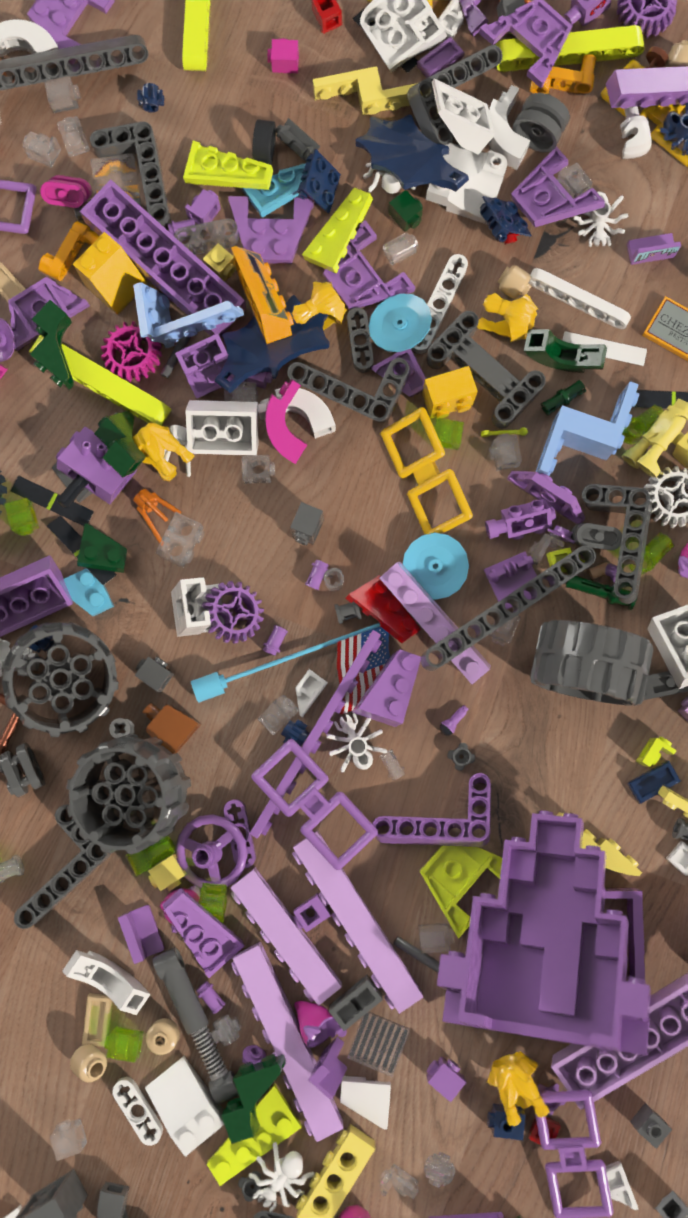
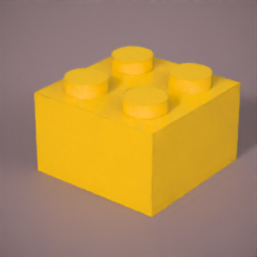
[422,366,478,419]

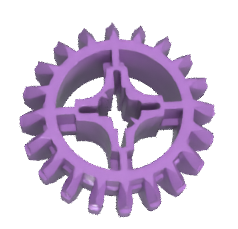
[617,0,677,38]
[201,581,264,644]

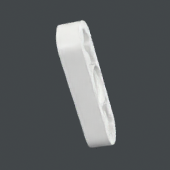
[113,1077,163,1146]

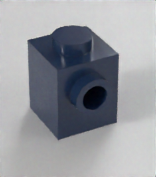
[487,1103,525,1141]

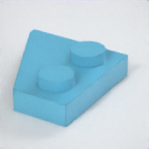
[64,568,114,616]

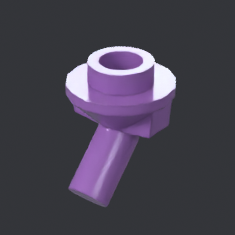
[242,1045,266,1064]

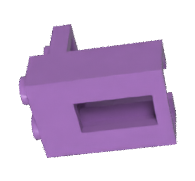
[175,333,233,399]

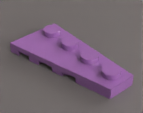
[162,888,244,978]

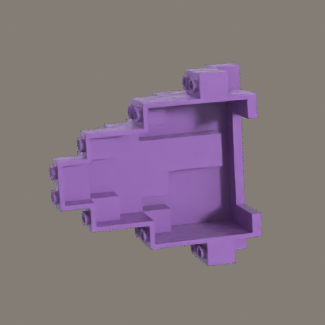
[437,811,651,1056]

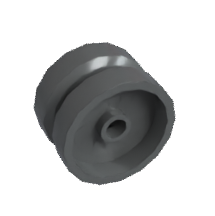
[512,93,570,152]

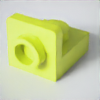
[636,736,676,767]

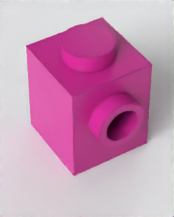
[267,38,299,74]

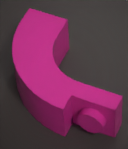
[265,379,307,464]

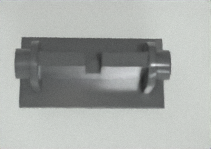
[275,118,320,162]

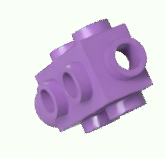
[485,499,556,540]

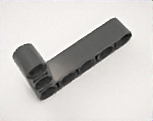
[407,45,502,145]
[90,122,171,230]
[287,358,411,422]
[582,484,652,604]
[14,804,112,929]

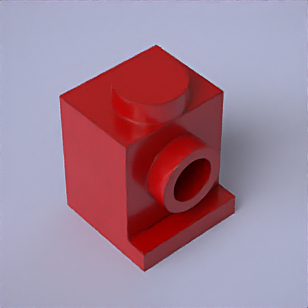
[311,0,342,34]

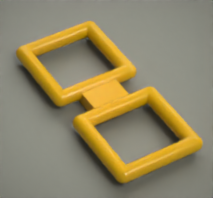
[601,60,688,167]
[381,407,473,535]

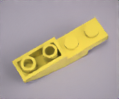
[556,812,642,876]

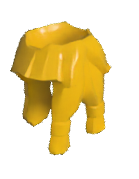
[292,282,347,330]
[477,293,538,342]
[133,423,194,482]
[487,1051,550,1126]

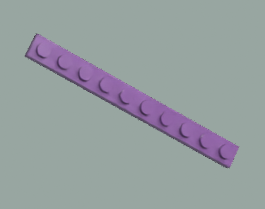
[249,630,382,839]

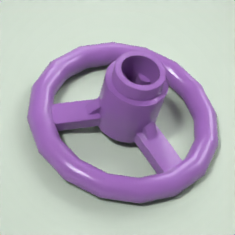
[175,814,248,891]

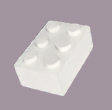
[186,400,259,455]
[647,605,688,689]

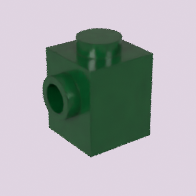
[388,190,423,232]

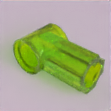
[622,404,664,445]
[630,532,675,575]
[125,836,176,877]

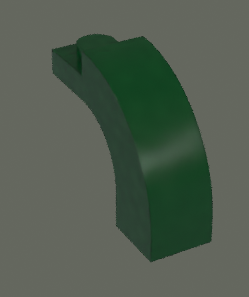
[524,329,607,373]

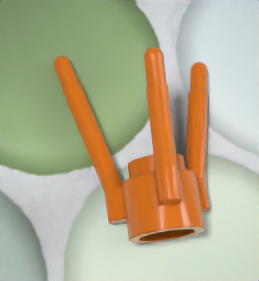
[133,489,181,546]

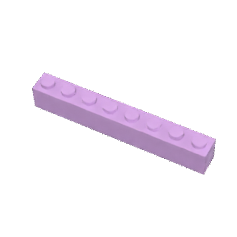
[292,830,423,1014]
[231,941,343,1142]

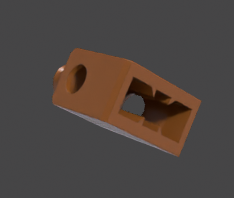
[142,702,201,754]

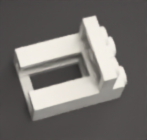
[171,578,224,637]

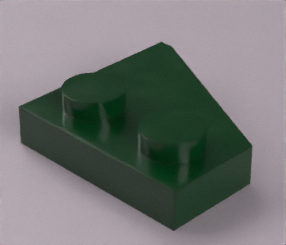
[77,524,127,573]

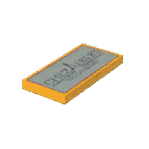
[642,296,688,361]

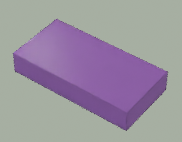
[417,37,464,78]

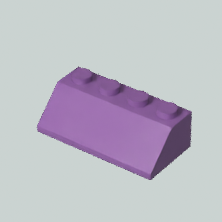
[0,555,73,637]

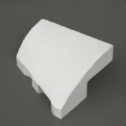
[340,1076,391,1129]

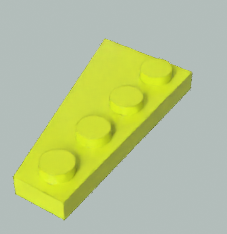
[183,141,273,190]
[302,188,373,273]
[207,1083,302,1186]

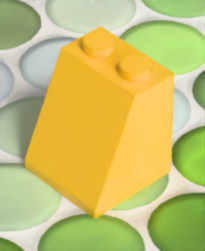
[73,232,147,315]

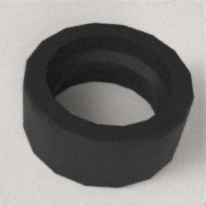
[252,119,276,165]

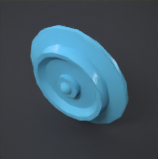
[369,294,432,352]
[403,533,469,599]

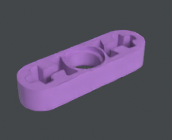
[224,799,256,868]

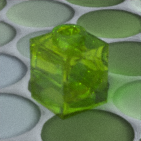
[433,418,464,450]
[5,498,40,536]
[199,883,227,922]
[104,1027,144,1063]

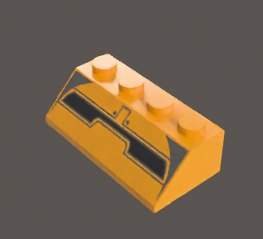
[231,246,294,344]

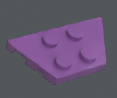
[8,277,90,351]
[507,471,585,524]

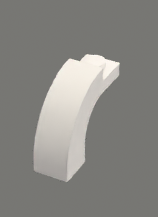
[0,20,59,67]
[488,85,530,170]
[258,388,336,438]
[63,950,150,1015]

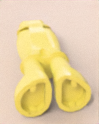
[621,399,688,478]

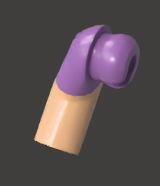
[588,562,617,582]

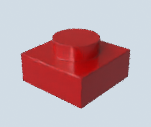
[528,1116,561,1145]

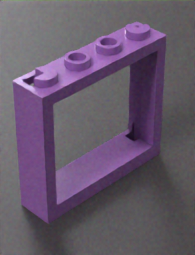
[605,888,645,982]

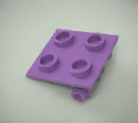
[484,551,537,609]

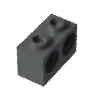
[290,502,324,546]
[329,975,383,1031]

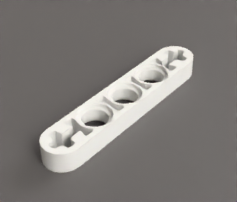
[411,254,468,354]
[529,268,631,329]

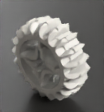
[644,466,688,528]

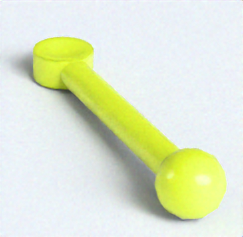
[481,427,528,437]

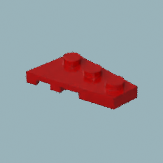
[345,575,421,643]

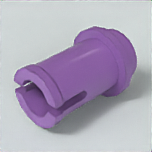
[168,218,197,239]
[305,559,329,590]
[263,625,288,656]
[196,981,226,1014]

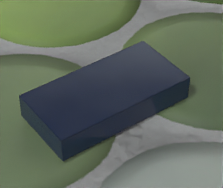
[627,761,681,804]

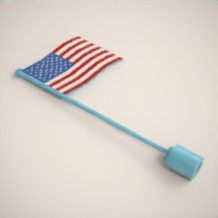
[191,622,390,715]

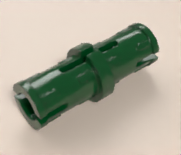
[540,380,586,416]

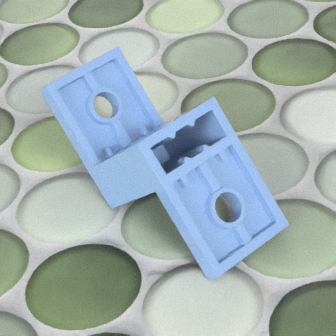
[535,382,639,476]

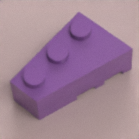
[352,649,421,727]

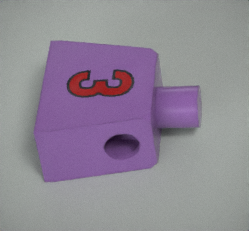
[564,0,612,26]

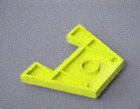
[420,835,503,939]

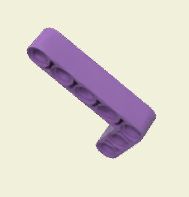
[372,773,491,847]

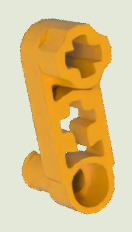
[530,54,596,94]
[38,221,100,281]

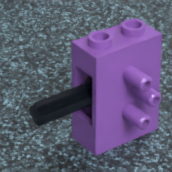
[56,427,137,508]

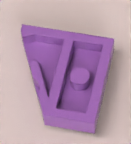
[371,349,427,397]

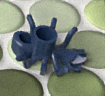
[660,102,688,156]

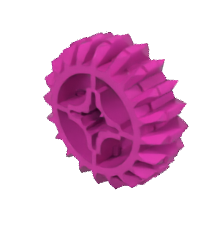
[101,321,162,382]

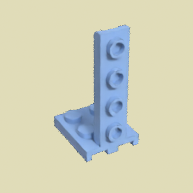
[133,282,244,348]

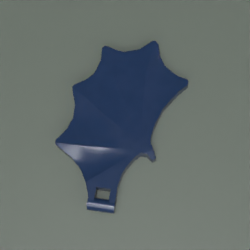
[355,115,469,192]
[215,295,330,393]

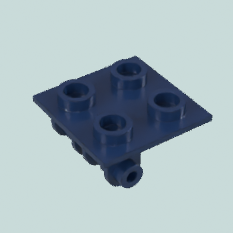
[297,149,341,214]
[480,196,532,242]

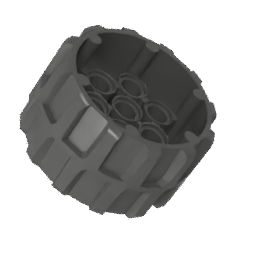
[530,620,653,706]
[2,622,119,737]
[66,734,191,854]

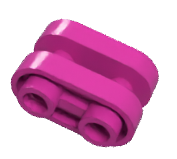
[40,175,92,208]

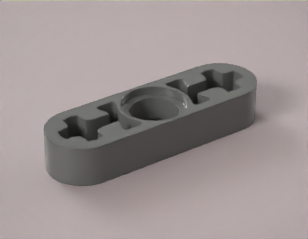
[347,307,374,373]

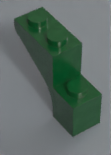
[30,300,74,390]
[94,410,146,478]
[221,1054,286,1144]

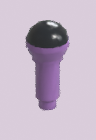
[439,705,469,736]

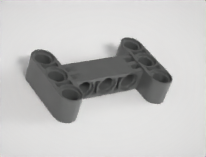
[426,311,546,429]

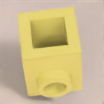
[203,243,236,282]
[148,853,187,891]

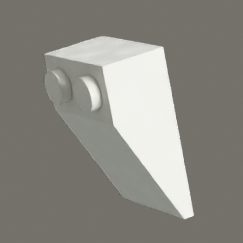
[432,79,495,155]
[145,1056,224,1157]

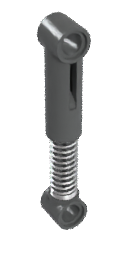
[152,947,239,1105]

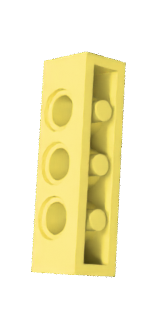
[295,1124,375,1218]

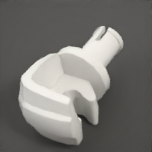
[620,106,652,159]

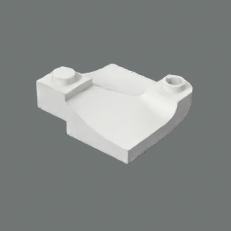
[360,0,447,72]
[426,143,507,224]

